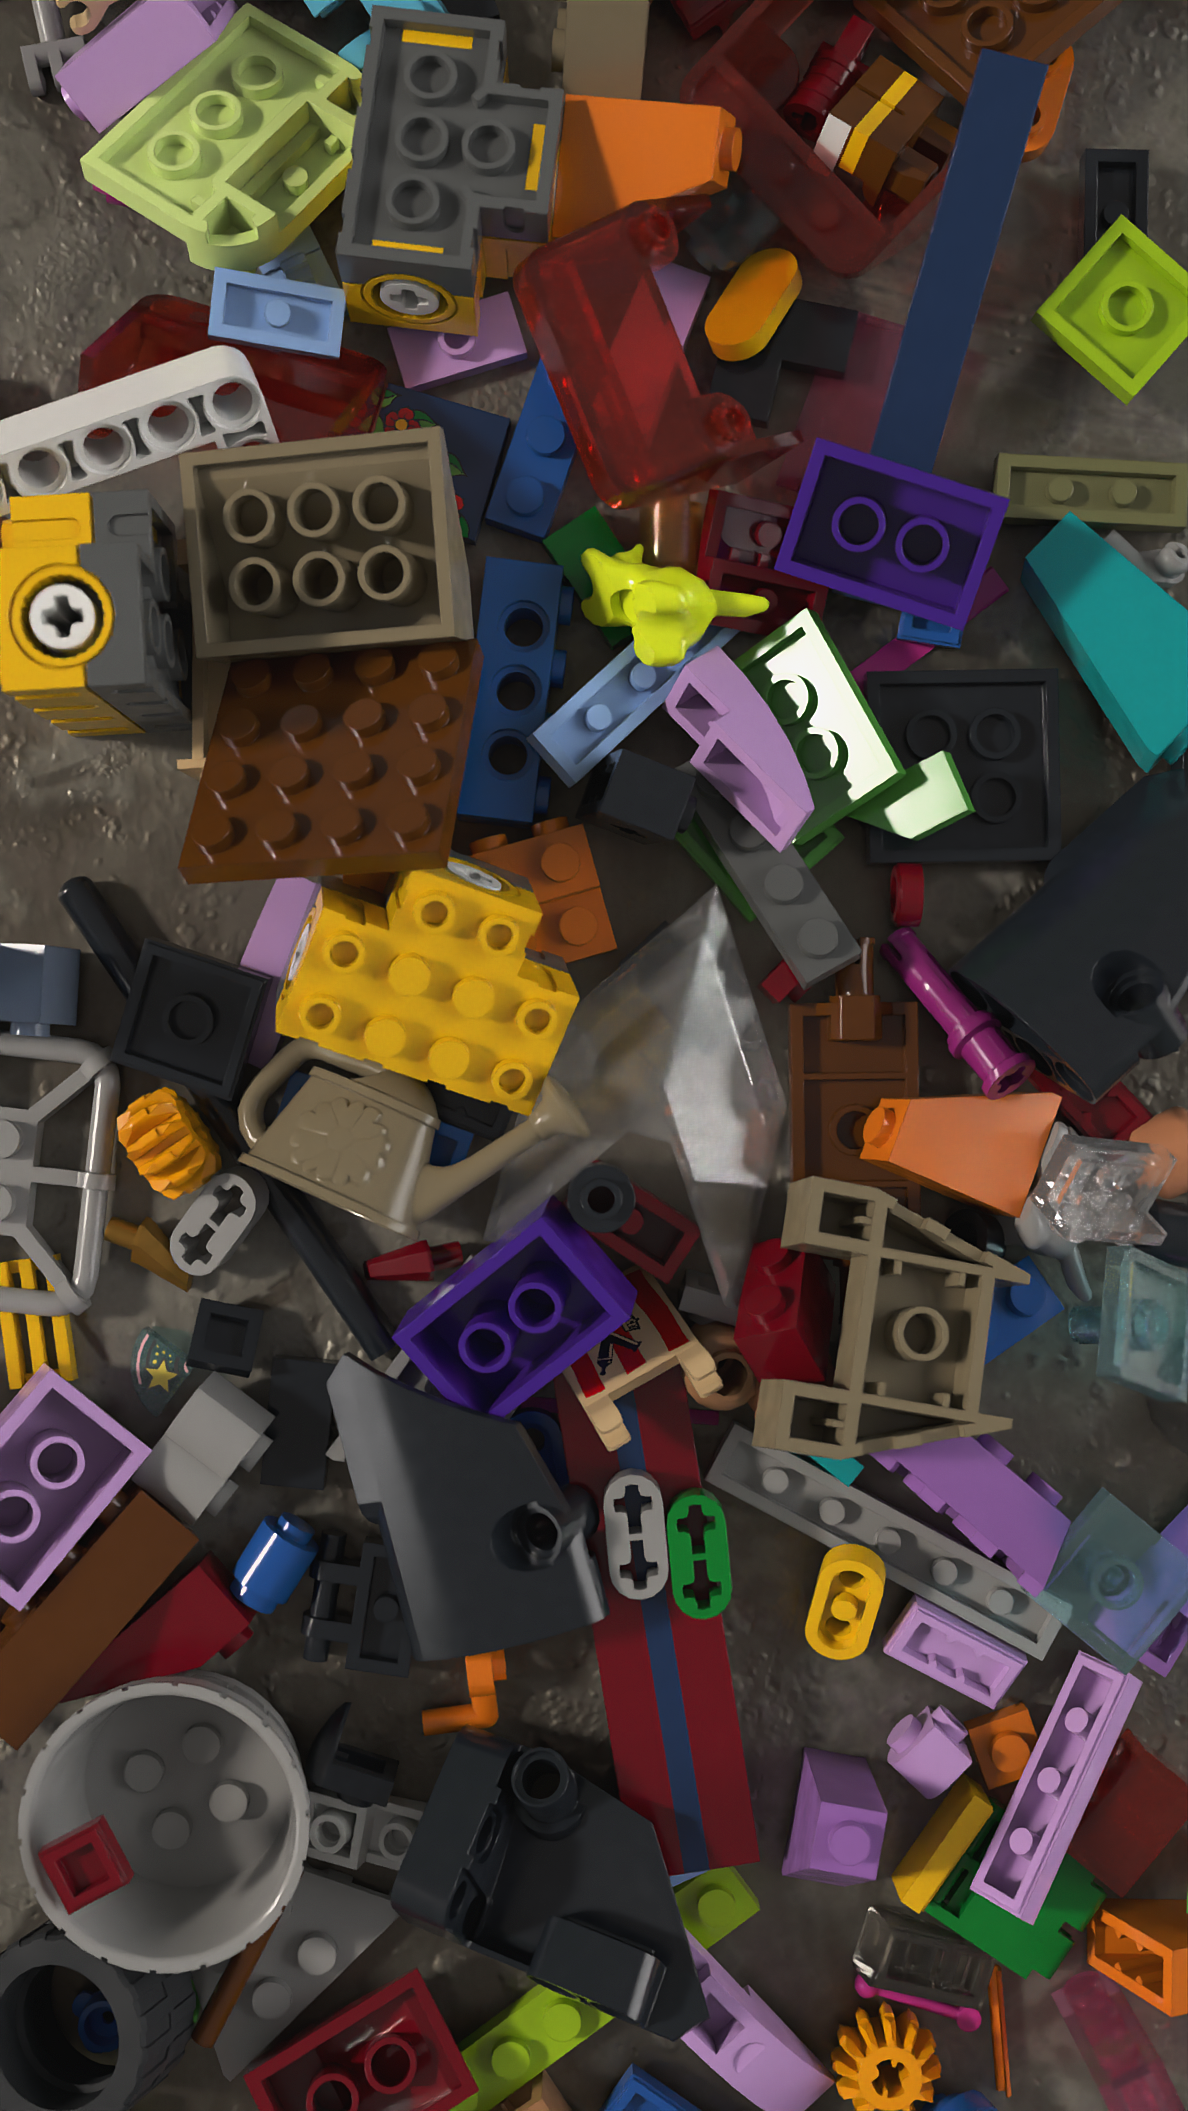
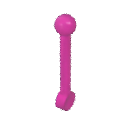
[854,1971,982,2032]

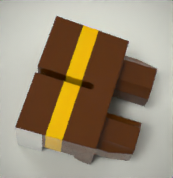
[807,55,958,207]

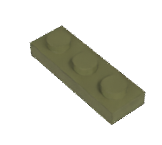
[992,453,1188,534]

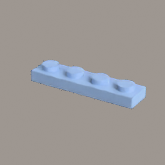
[526,624,740,788]

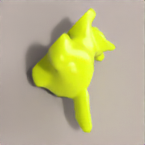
[581,544,769,668]

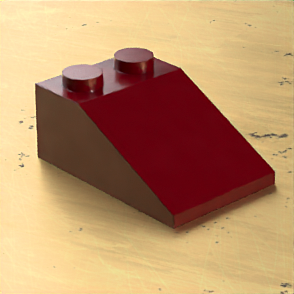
[243,1967,479,2111]

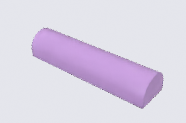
[969,1650,1143,1925]

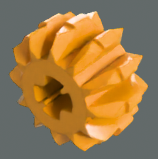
[117,1087,222,1200]
[830,2000,941,2111]

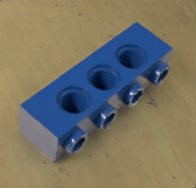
[456,556,575,830]

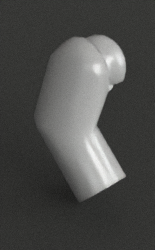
[1104,529,1188,589]

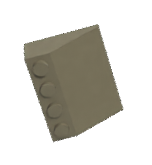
[179,426,474,664]

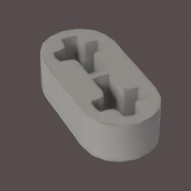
[170,1166,269,1276]
[603,1468,669,1600]

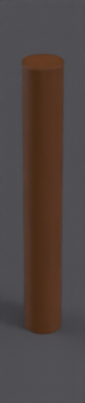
[191,1871,304,2048]

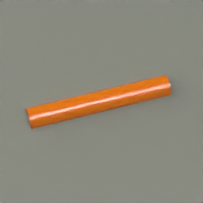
[986,1964,1012,2098]

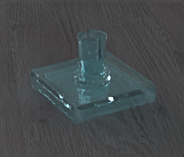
[1068,1246,1188,1402]
[1020,1487,1188,1676]

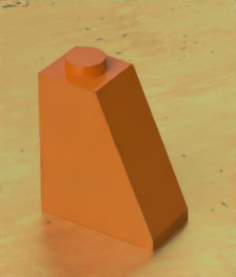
[552,94,742,245]
[860,1092,1062,1218]
[1087,1898,1188,2017]

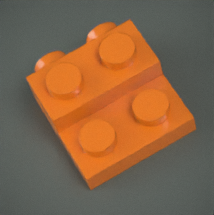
[469,816,618,964]

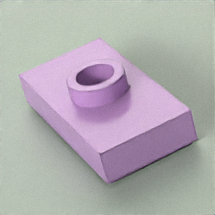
[387,291,527,392]
[882,1593,1028,1710]

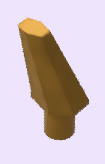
[104,1216,193,1293]

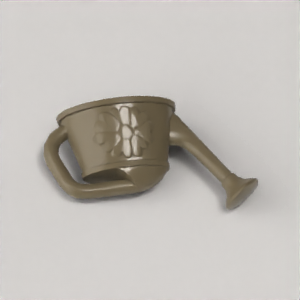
[237,1037,591,1242]

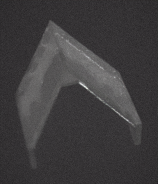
[483,884,787,1309]

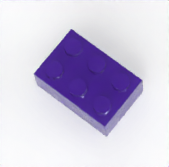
[774,437,1010,631]
[392,1193,638,1417]

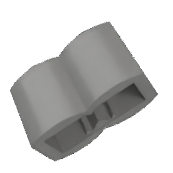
[131,1370,275,1526]

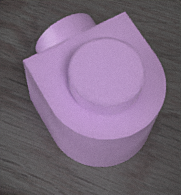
[887,1705,973,1799]

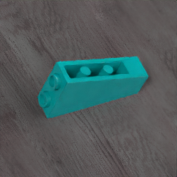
[1020,511,1188,774]

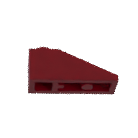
[59,1550,257,1704]

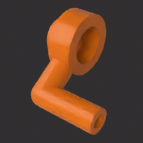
[422,1649,507,1736]

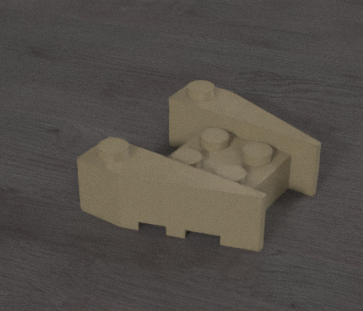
[752,1176,1031,1460]

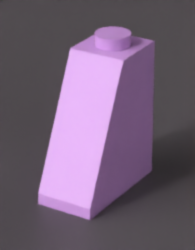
[54,0,239,134]

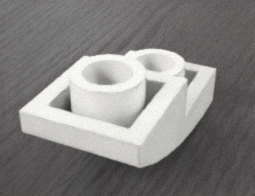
[307,1787,427,1871]

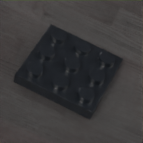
[863,668,1062,865]

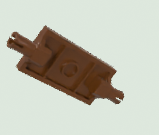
[788,937,921,1324]

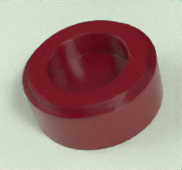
[889,863,924,927]

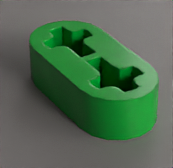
[665,1487,732,1619]

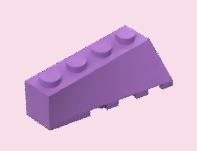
[869,1433,1071,1598]

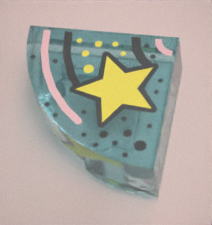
[131,1326,195,1417]

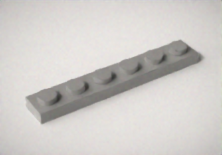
[703,1419,1072,1661]

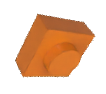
[963,1702,1038,1790]

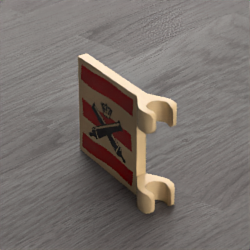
[562,1264,724,1451]

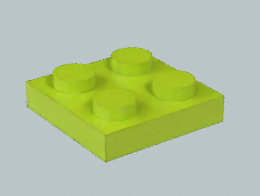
[1030,214,1188,406]

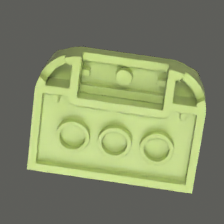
[80,2,362,274]

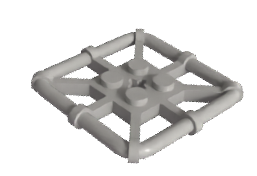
[0,1030,120,1317]

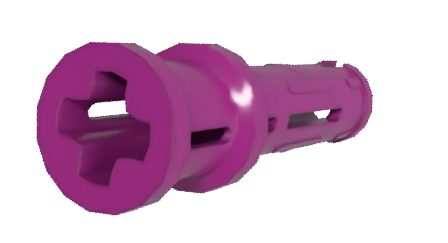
[879,927,1036,1100]

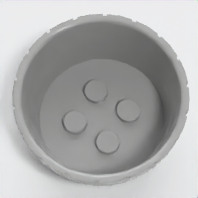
[18,1669,310,1974]

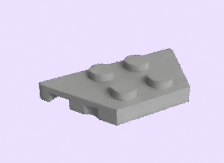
[191,1860,400,2082]

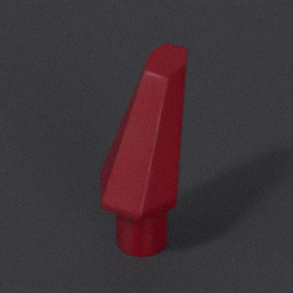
[363,1240,463,1281]

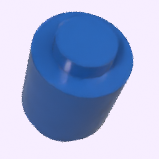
[229,1512,319,1614]

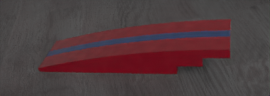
[553,1363,761,1876]

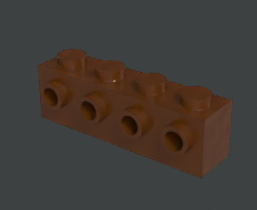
[0,1481,200,1751]

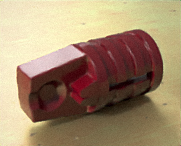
[783,15,875,143]

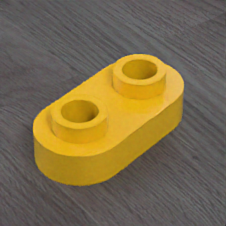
[805,1544,886,1660]

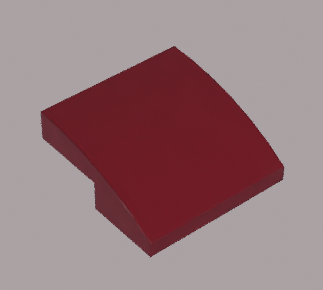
[697,489,829,636]

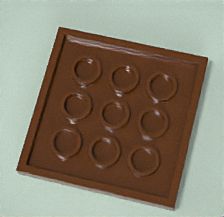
[177,638,484,884]

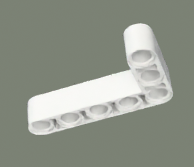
[0,345,280,517]

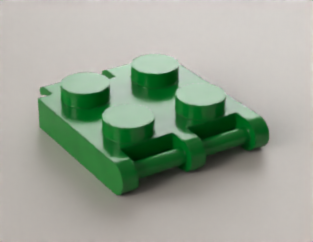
[925,1796,1107,1980]

